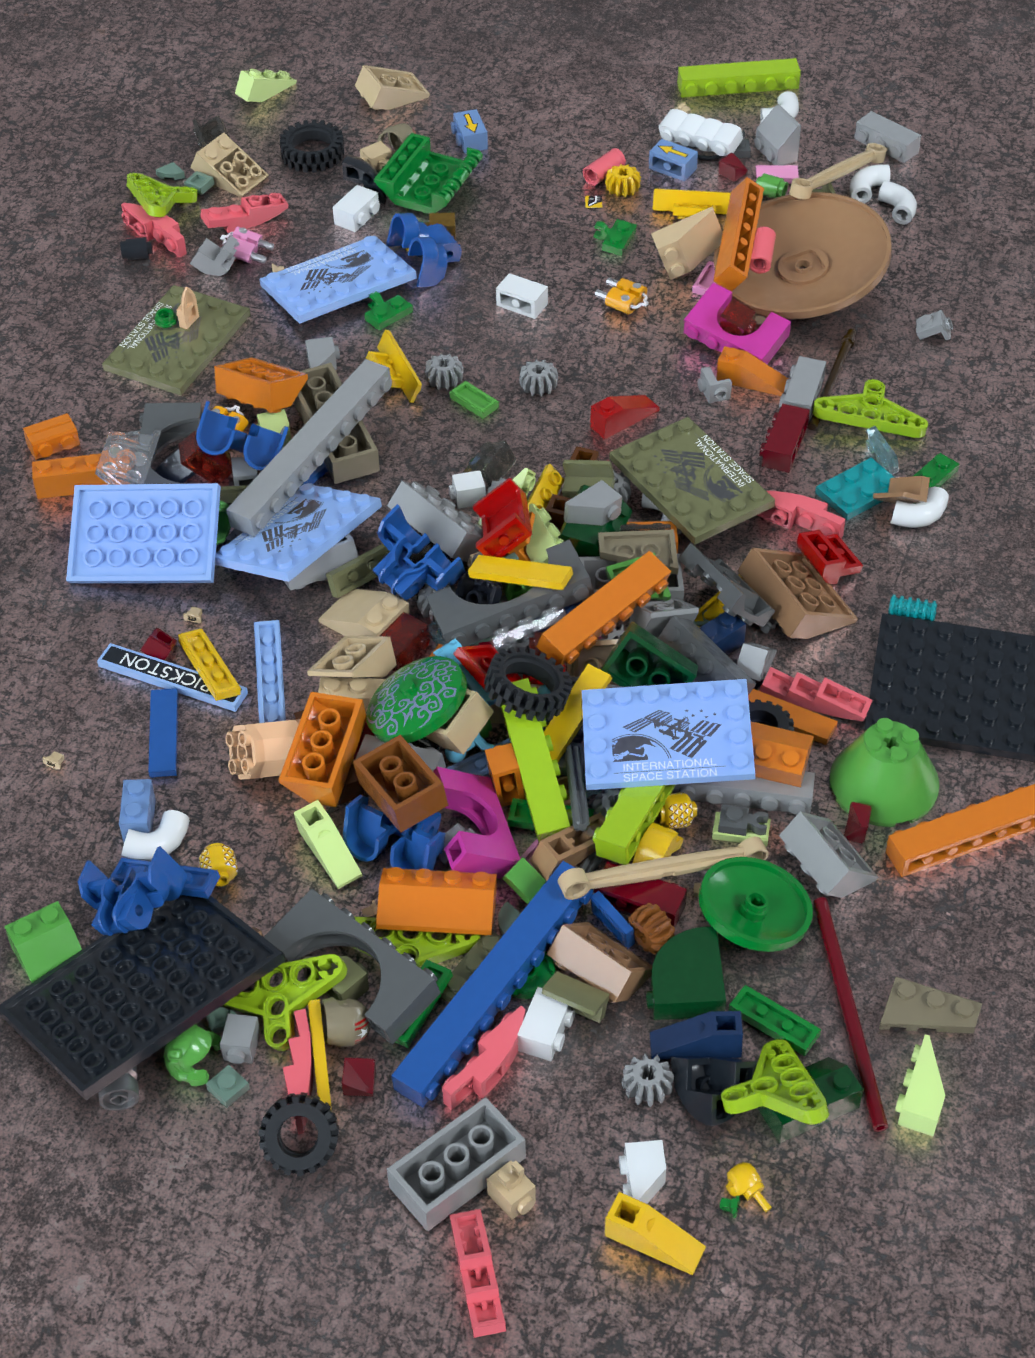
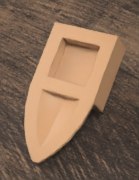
[177,287,199,330]

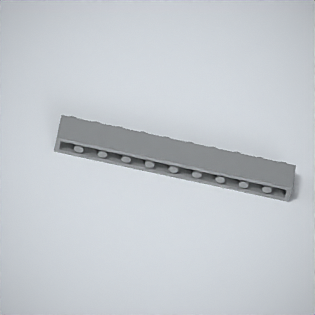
[226,359,392,537]
[556,742,815,814]

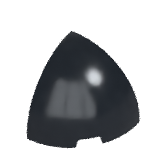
[342,155,387,204]
[671,1056,758,1126]

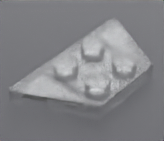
[95,430,161,485]

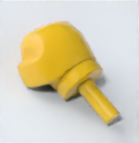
[726,1162,772,1212]

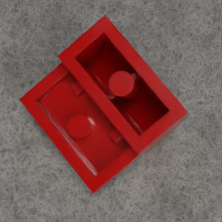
[797,529,863,584]

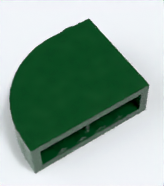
[646,926,726,1020]

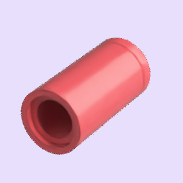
[583,148,626,186]
[749,227,776,274]

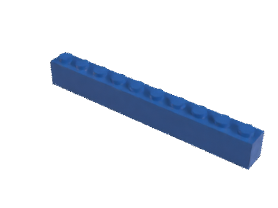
[391,861,594,1108]

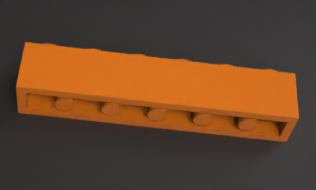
[713,177,764,292]
[536,550,672,666]
[885,784,1035,877]

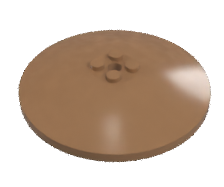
[714,192,892,319]

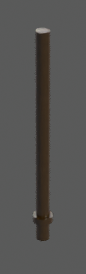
[808,328,856,431]

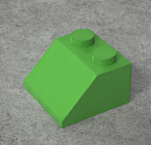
[4,901,82,983]

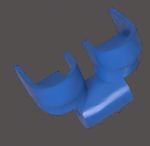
[386,213,462,287]
[196,400,288,470]
[373,504,466,600]
[343,795,446,871]
[78,846,188,936]

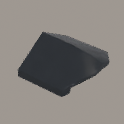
[154,439,196,483]

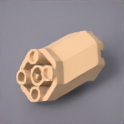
[226,719,301,780]

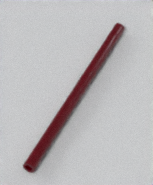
[813,897,888,1132]

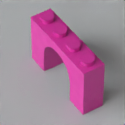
[684,283,791,364]
[433,767,520,879]

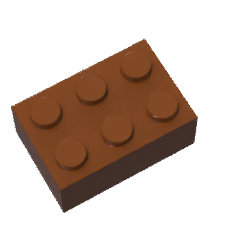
[353,735,448,833]

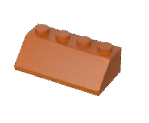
[214,357,308,413]
[32,450,133,499]
[279,692,366,807]
[750,721,814,788]
[376,867,497,935]

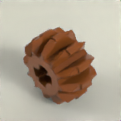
[628,903,675,954]

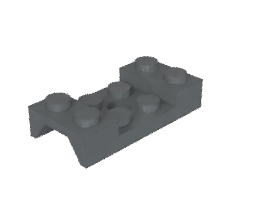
[679,543,775,627]

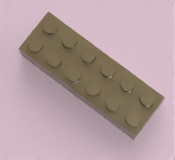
[293,363,380,484]

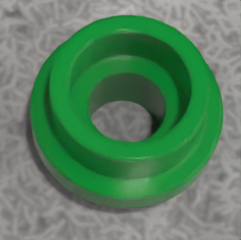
[154,308,177,328]

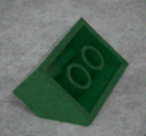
[558,485,632,557]
[600,621,698,687]
[758,1057,863,1143]

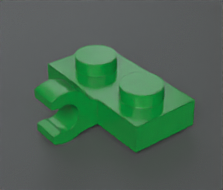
[593,219,637,256]
[365,291,413,331]

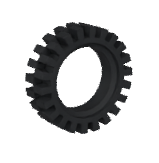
[279,120,345,173]
[484,647,572,721]

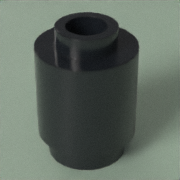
[120,237,153,261]

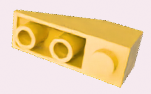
[605,1192,706,1275]

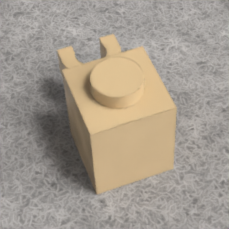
[360,141,392,172]
[487,1160,536,1220]

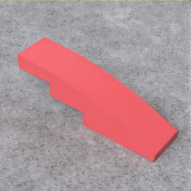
[759,667,873,722]
[283,1009,314,1135]
[449,1209,506,1338]

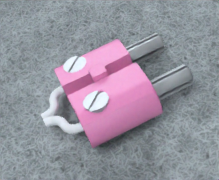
[220,226,274,264]

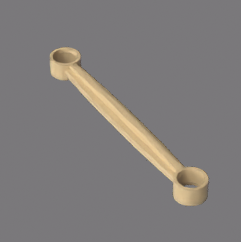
[789,143,887,199]
[558,837,769,900]

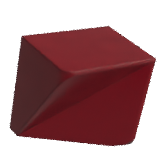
[718,152,748,182]
[140,627,178,661]
[844,802,872,844]
[342,1058,376,1097]

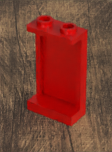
[473,478,532,558]

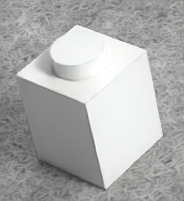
[448,470,486,509]

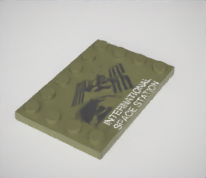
[102,285,251,396]
[609,417,775,545]

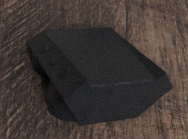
[455,572,502,605]

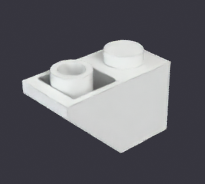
[619,1140,666,1204]

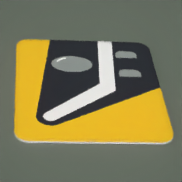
[585,196,602,208]

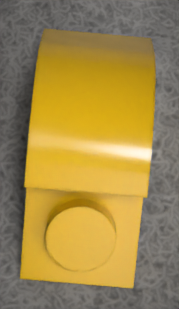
[632,822,684,863]

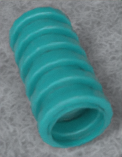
[888,594,937,621]

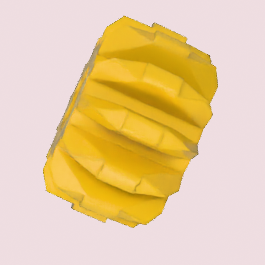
[605,164,641,198]

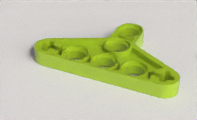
[127,173,198,217]
[812,379,928,438]
[352,917,481,968]
[222,954,347,1051]
[721,1039,829,1124]

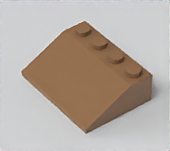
[737,548,858,639]

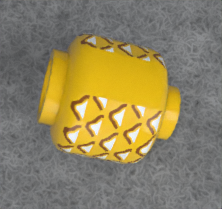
[656,792,697,829]
[199,843,238,886]

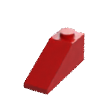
[590,395,660,439]

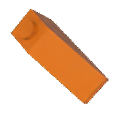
[716,346,789,396]

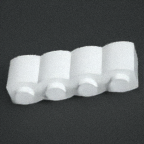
[658,109,743,156]

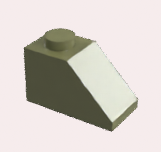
[303,956,369,1000]

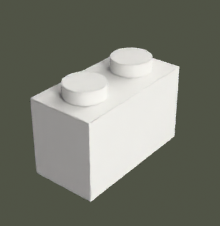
[333,185,380,232]
[496,273,548,319]
[517,987,575,1061]

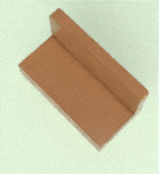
[873,476,930,504]

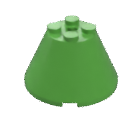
[829,718,939,827]

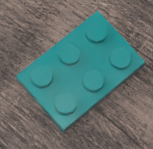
[815,457,895,521]

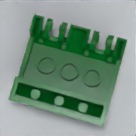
[374,133,483,214]

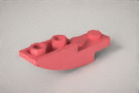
[200,193,289,233]
[121,203,187,258]
[756,491,845,538]
[442,1006,525,1110]

